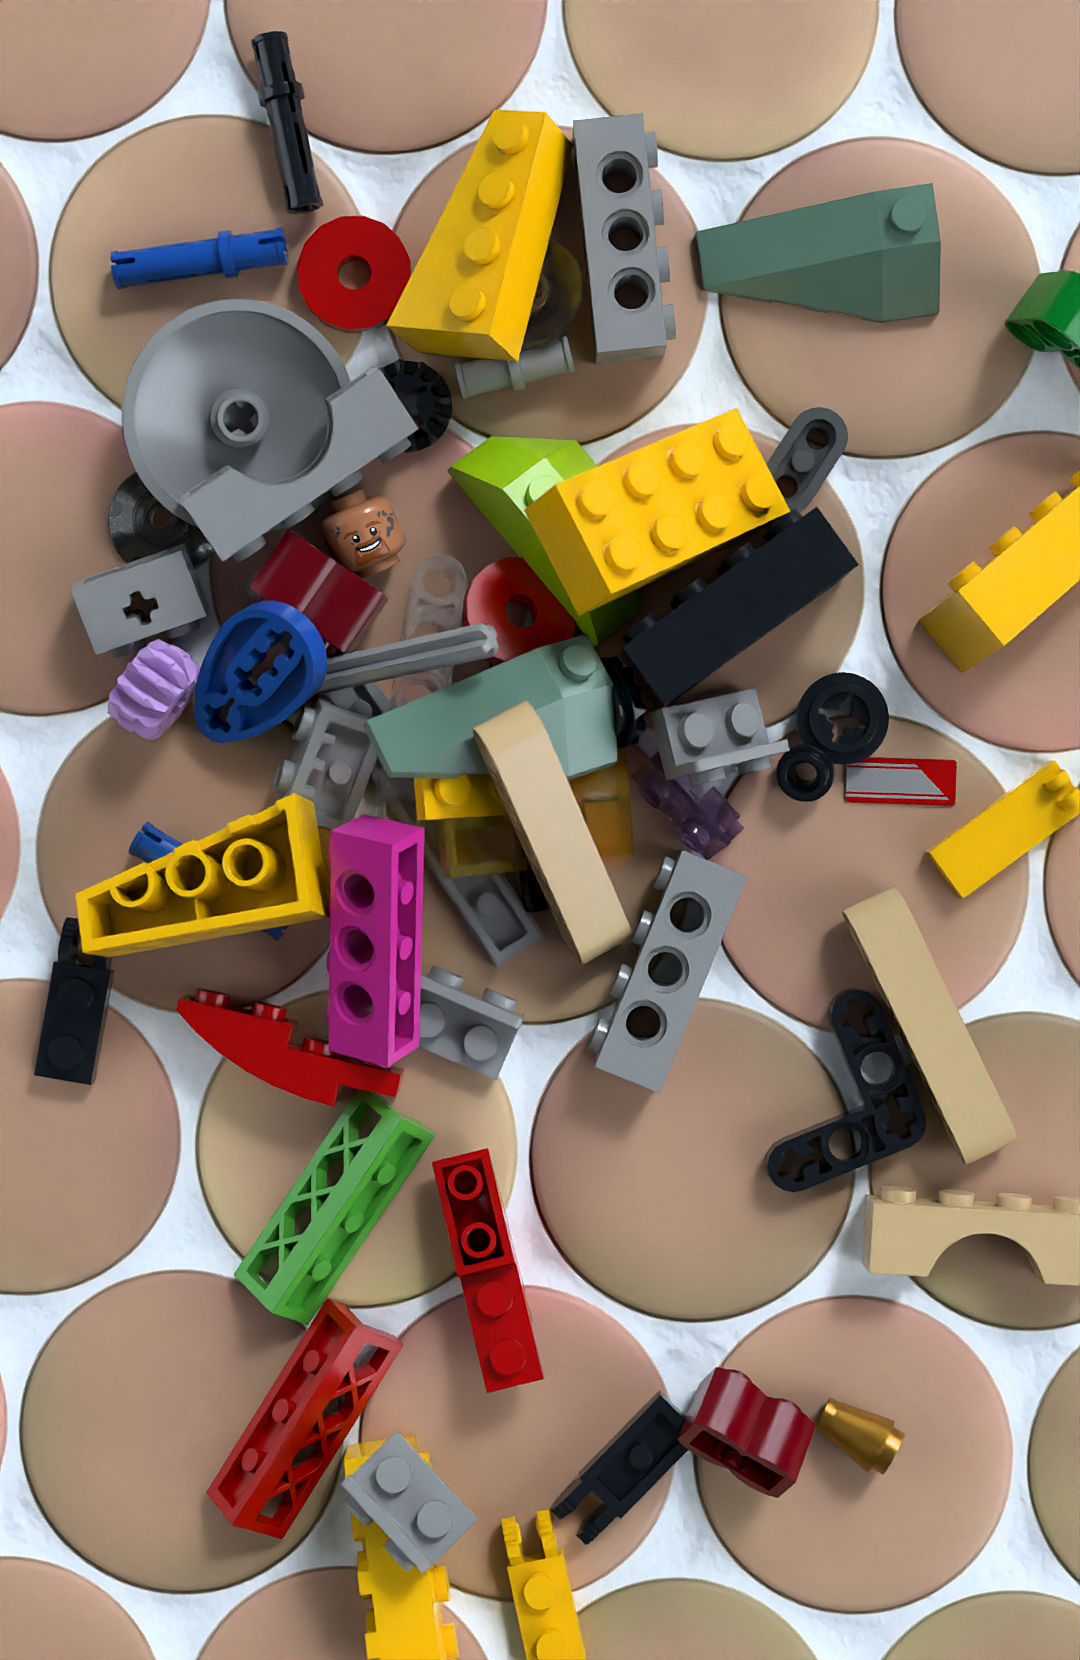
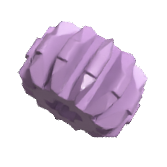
[108,639,201,741]

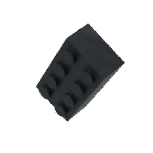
[619,507,859,710]

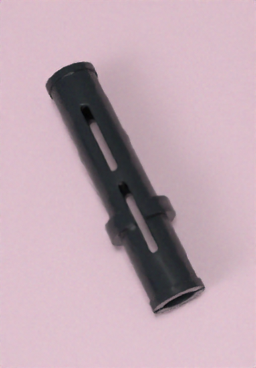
[251,31,323,214]

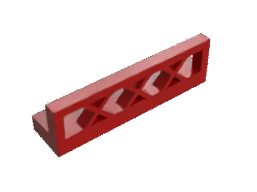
[206,1297,404,1539]

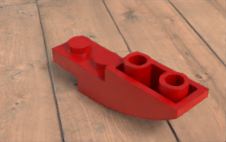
[176,988,405,1107]
[432,1148,545,1393]

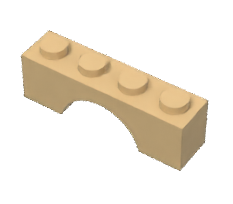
[862,1186,1080,1286]

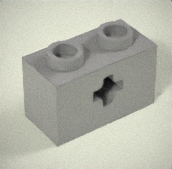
[70,543,209,658]

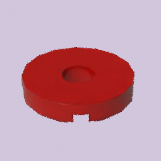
[297,215,412,333]
[461,557,577,666]

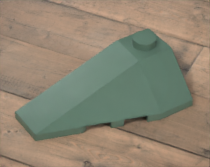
[695,183,941,323]
[363,634,618,780]

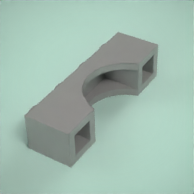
[179,367,418,562]

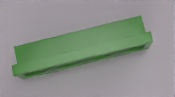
[233,1089,436,1325]

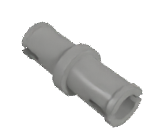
[455,336,575,400]

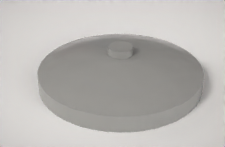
[122,299,351,534]

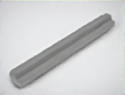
[316,623,499,695]

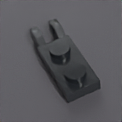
[34,917,115,1085]
[550,1390,688,1545]

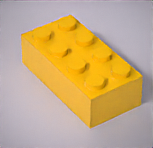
[524,408,790,616]

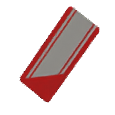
[845,757,957,806]

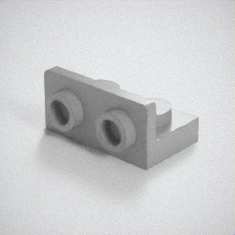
[650,688,790,786]
[273,694,378,830]
[419,965,524,1080]
[341,1431,479,1573]

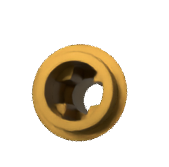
[815,1397,905,1475]

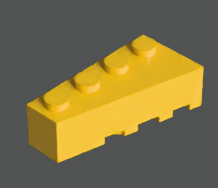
[386,110,573,362]
[918,469,1080,673]
[75,793,329,958]
[343,1434,459,1660]

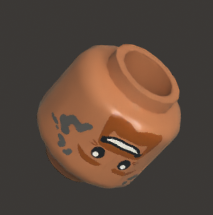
[320,488,406,578]

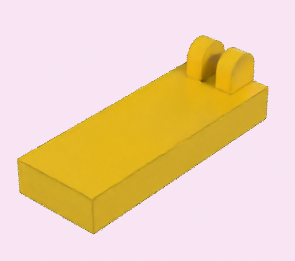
[926,760,1080,899]

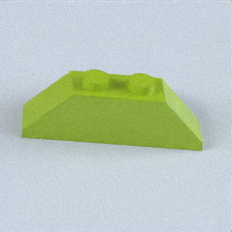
[448,436,642,647]

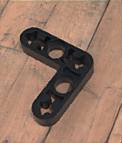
[765,988,927,1192]

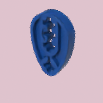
[194,601,327,743]

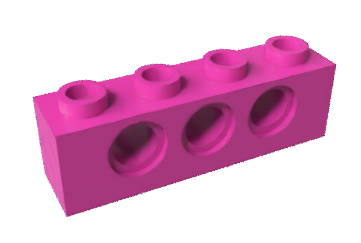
[326,814,424,1067]

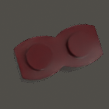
[248,529,388,657]
[678,1367,816,1498]

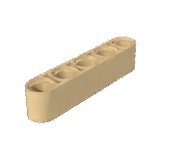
[472,700,633,965]
[842,885,1018,1165]

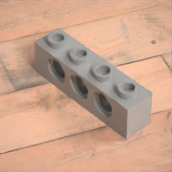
[572,113,676,364]
[588,850,748,1093]

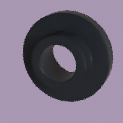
[776,744,835,802]

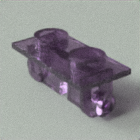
[631,751,744,860]

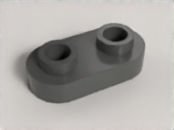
[766,407,848,512]

